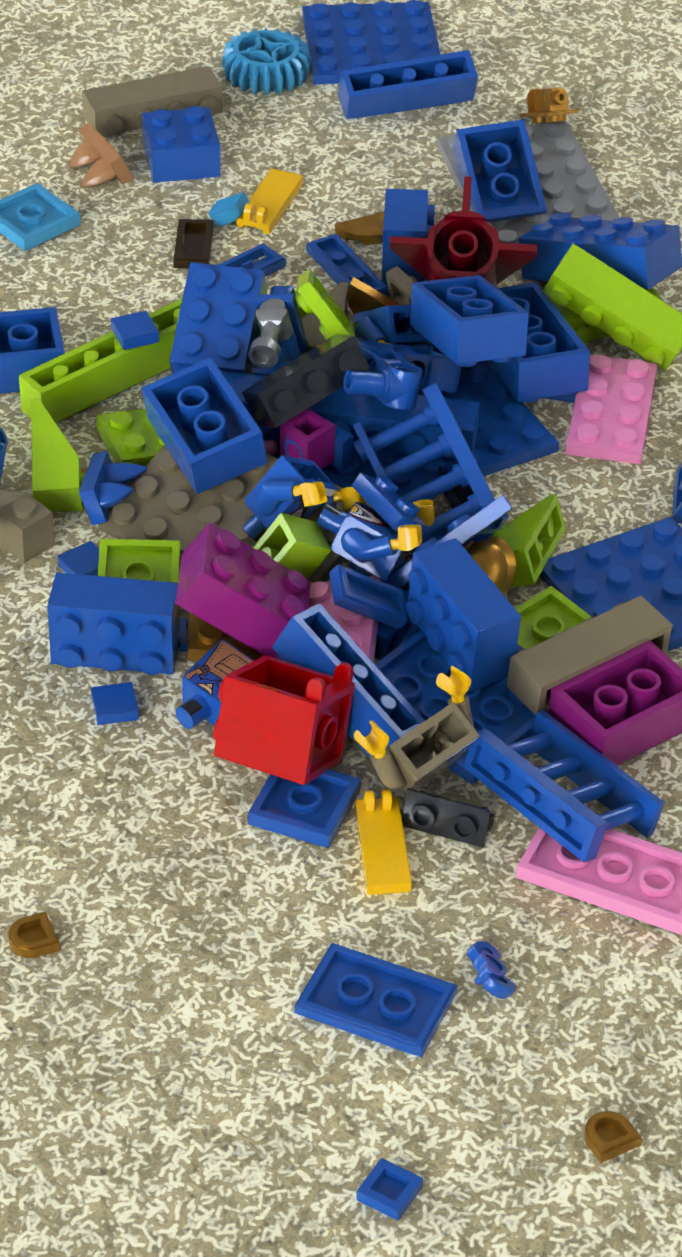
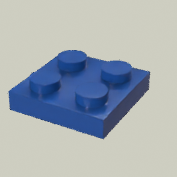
[248,769,361,849]

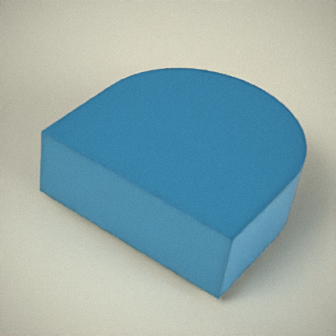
[209,192,250,226]

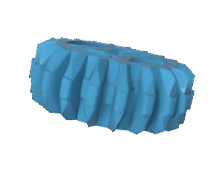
[222,28,311,96]

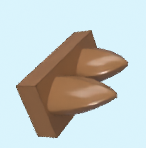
[70,122,134,187]

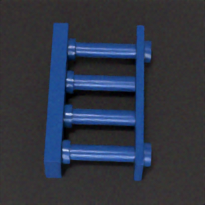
[353,383,495,554]
[463,710,665,863]

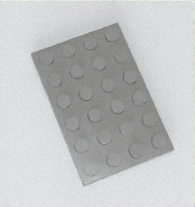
[437,121,620,244]

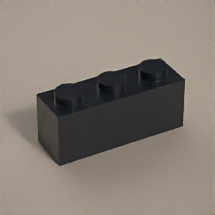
[242,334,371,428]

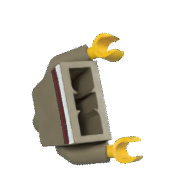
[354,665,480,792]

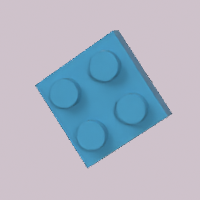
[0,183,81,251]

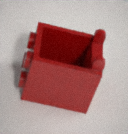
[213,655,355,785]

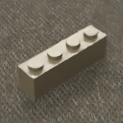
[82,66,223,136]
[507,595,672,716]

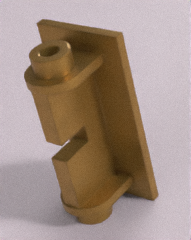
[519,87,578,123]

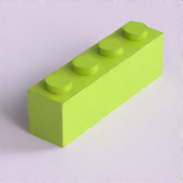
[542,243,682,370]

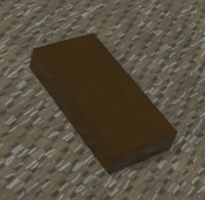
[173,219,214,269]

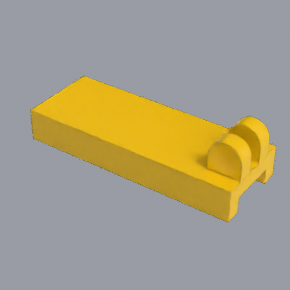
[237,168,303,234]
[355,789,412,895]

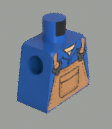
[176,639,254,729]

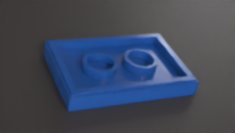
[295,943,457,1058]

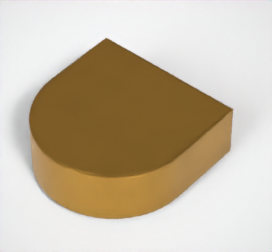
[8,912,60,958]
[584,1111,642,1163]

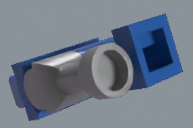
[248,286,309,376]

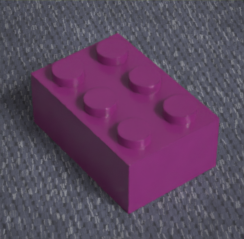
[175,522,311,658]
[549,640,682,766]

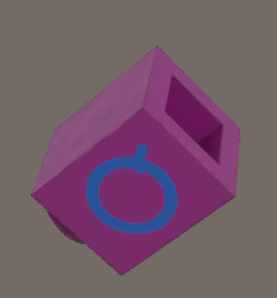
[280,408,335,470]

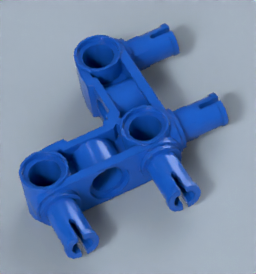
[343,338,462,410]

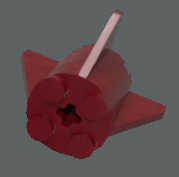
[390,176,537,287]

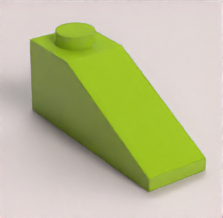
[31,398,86,512]
[491,494,566,587]

